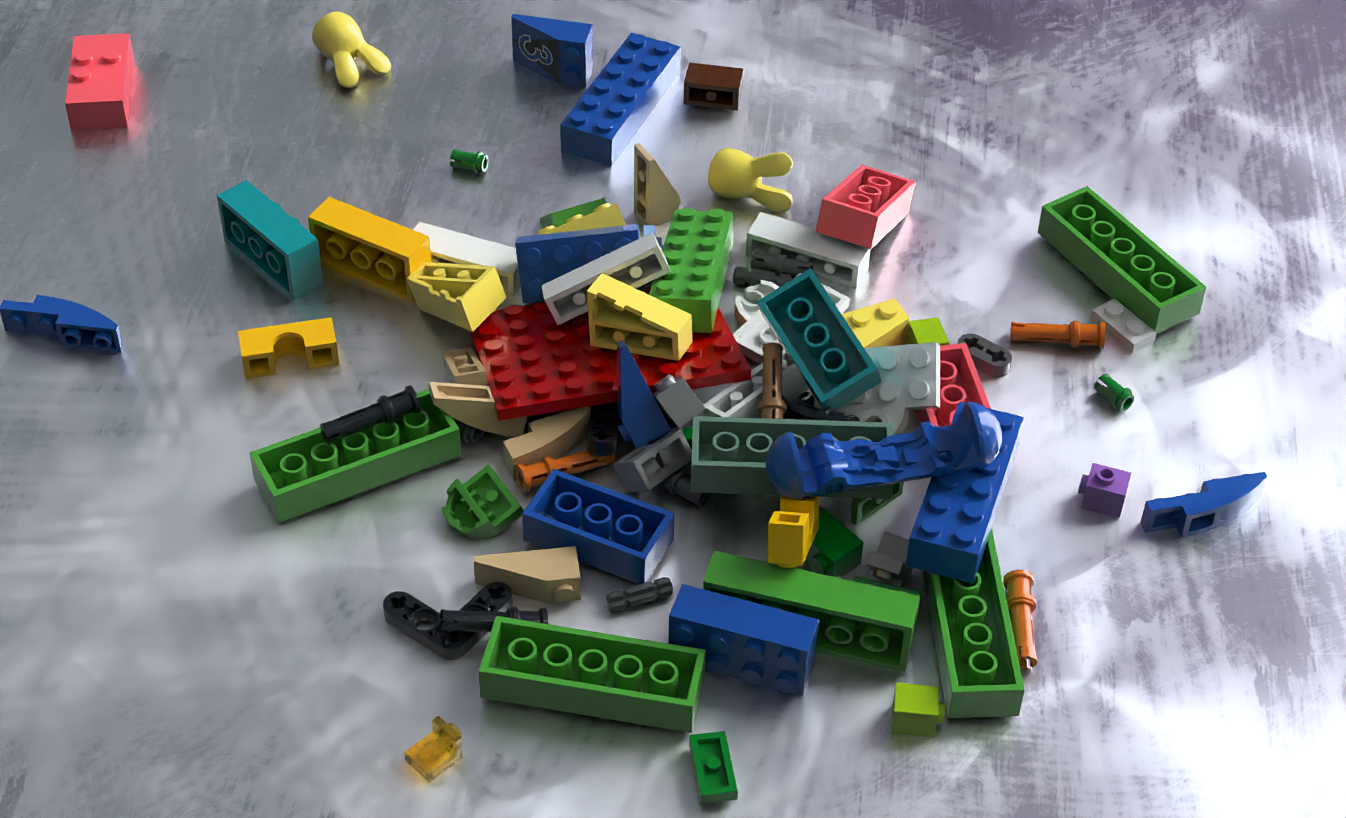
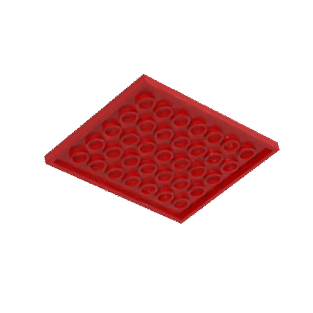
[469,286,751,421]

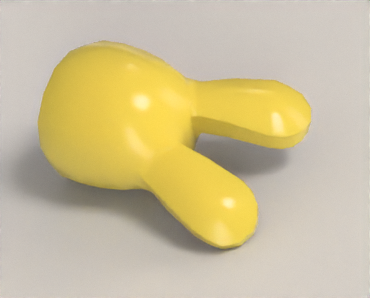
[312,11,391,88]
[708,148,793,212]

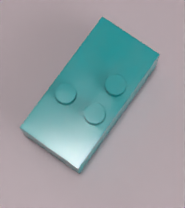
[217,180,324,300]
[756,268,882,410]

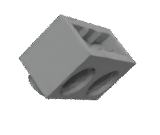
[653,374,706,429]
[613,429,692,493]

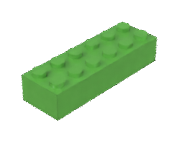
[1037,186,1206,334]
[649,208,733,333]
[249,389,461,523]
[923,529,1024,718]
[703,550,920,672]
[479,616,706,733]

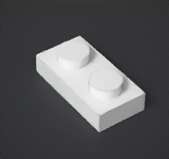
[1090,298,1156,353]

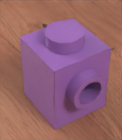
[1078,463,1132,518]

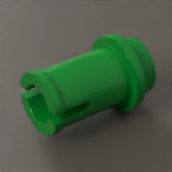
[450,149,488,174]
[1094,374,1135,411]

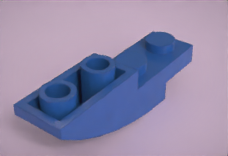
[0,295,123,352]
[1140,472,1267,537]

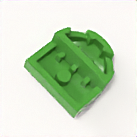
[442,464,524,539]

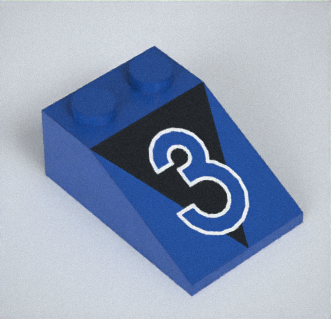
[511,14,593,88]

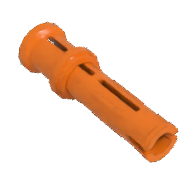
[1010,320,1105,349]
[515,450,615,493]
[1003,570,1037,670]

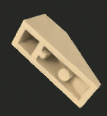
[634,143,681,227]
[441,347,488,386]
[473,546,581,603]

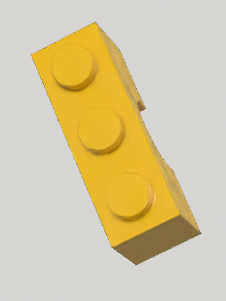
[238,317,339,379]
[768,495,820,568]

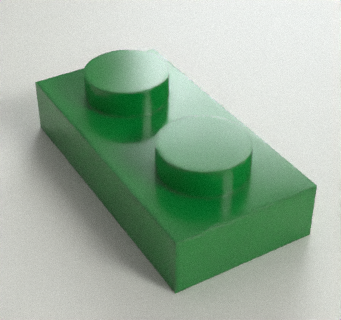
[689,731,738,804]

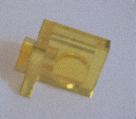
[405,716,463,783]

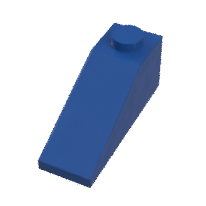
[617,340,671,449]

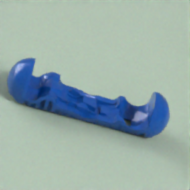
[765,402,1002,500]

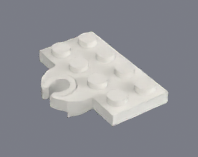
[733,273,850,364]
[814,342,940,435]

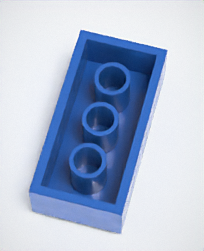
[515,224,645,303]
[522,469,674,584]
[668,584,819,696]

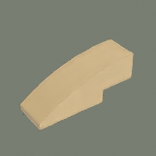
[428,382,527,437]
[503,406,591,481]

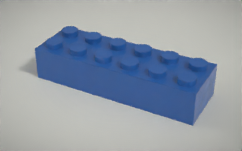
[560,33,681,166]
[906,401,1024,583]

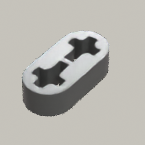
[957,333,1012,377]

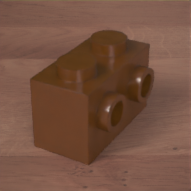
[683,62,744,111]

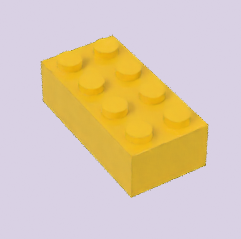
[308,197,431,303]

